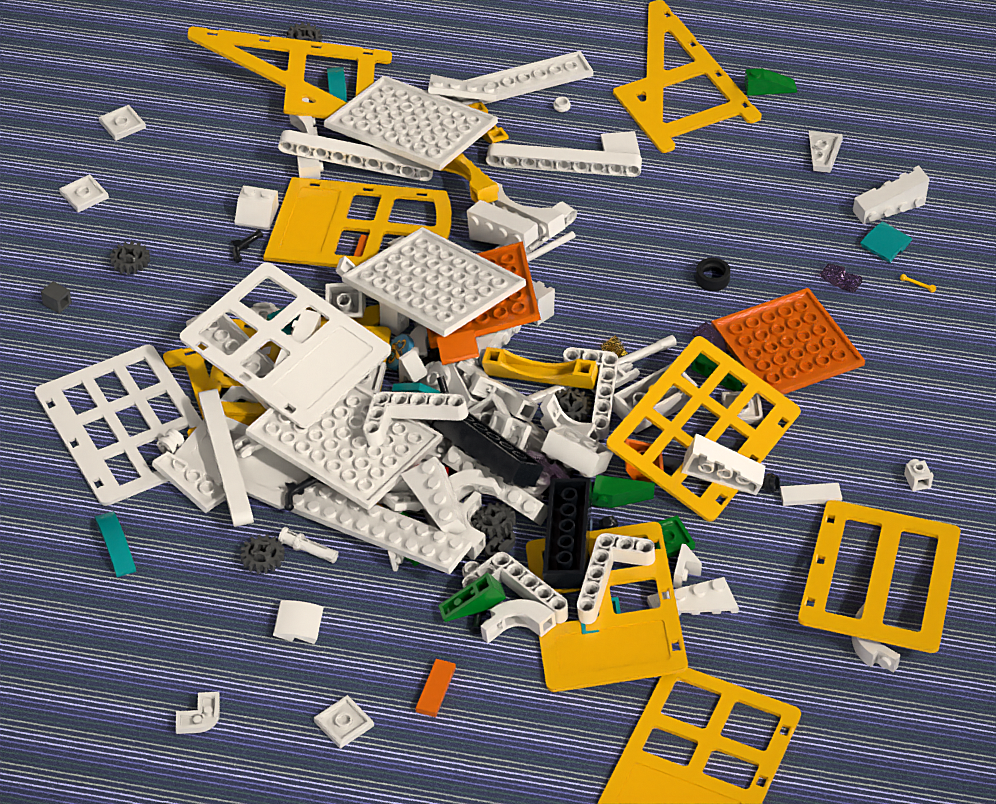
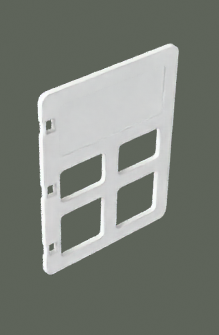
[180,262,391,428]
[174,347,312,509]

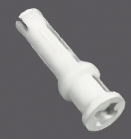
[278,527,339,563]

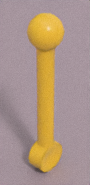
[900,274,936,293]

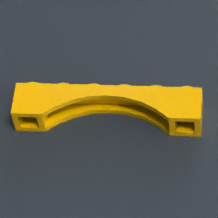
[440,154,499,203]
[482,347,599,390]

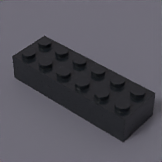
[432,412,545,488]
[542,478,592,589]

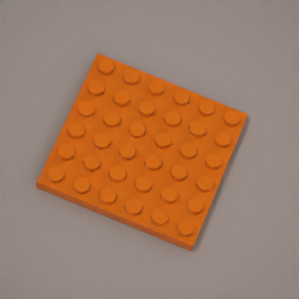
[426,241,541,349]
[711,288,865,401]

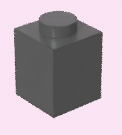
[41,281,72,314]

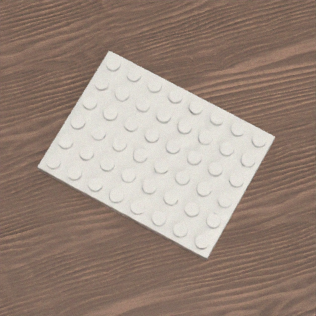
[324,76,498,171]
[342,227,526,337]
[246,384,443,511]

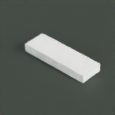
[780,483,842,506]

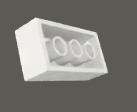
[613,363,698,433]

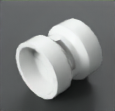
[157,429,184,454]

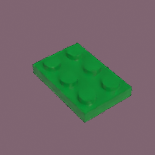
[639,515,695,566]

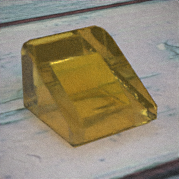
[600,335,628,357]

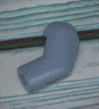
[663,456,683,473]

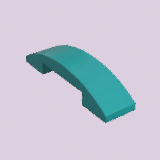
[327,67,347,102]
[95,511,136,577]

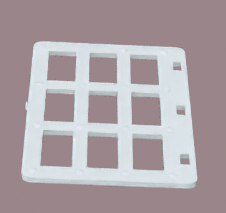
[35,345,202,506]

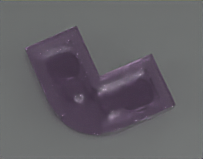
[526,449,569,480]

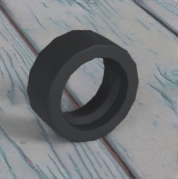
[695,258,731,291]

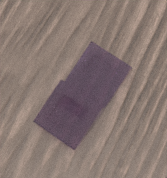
[820,263,862,293]
[692,322,730,355]

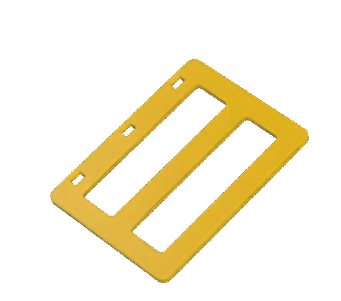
[798,500,961,653]

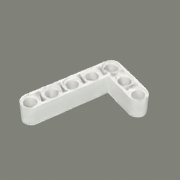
[563,347,618,440]
[363,392,469,447]
[577,533,655,624]
[462,552,568,624]

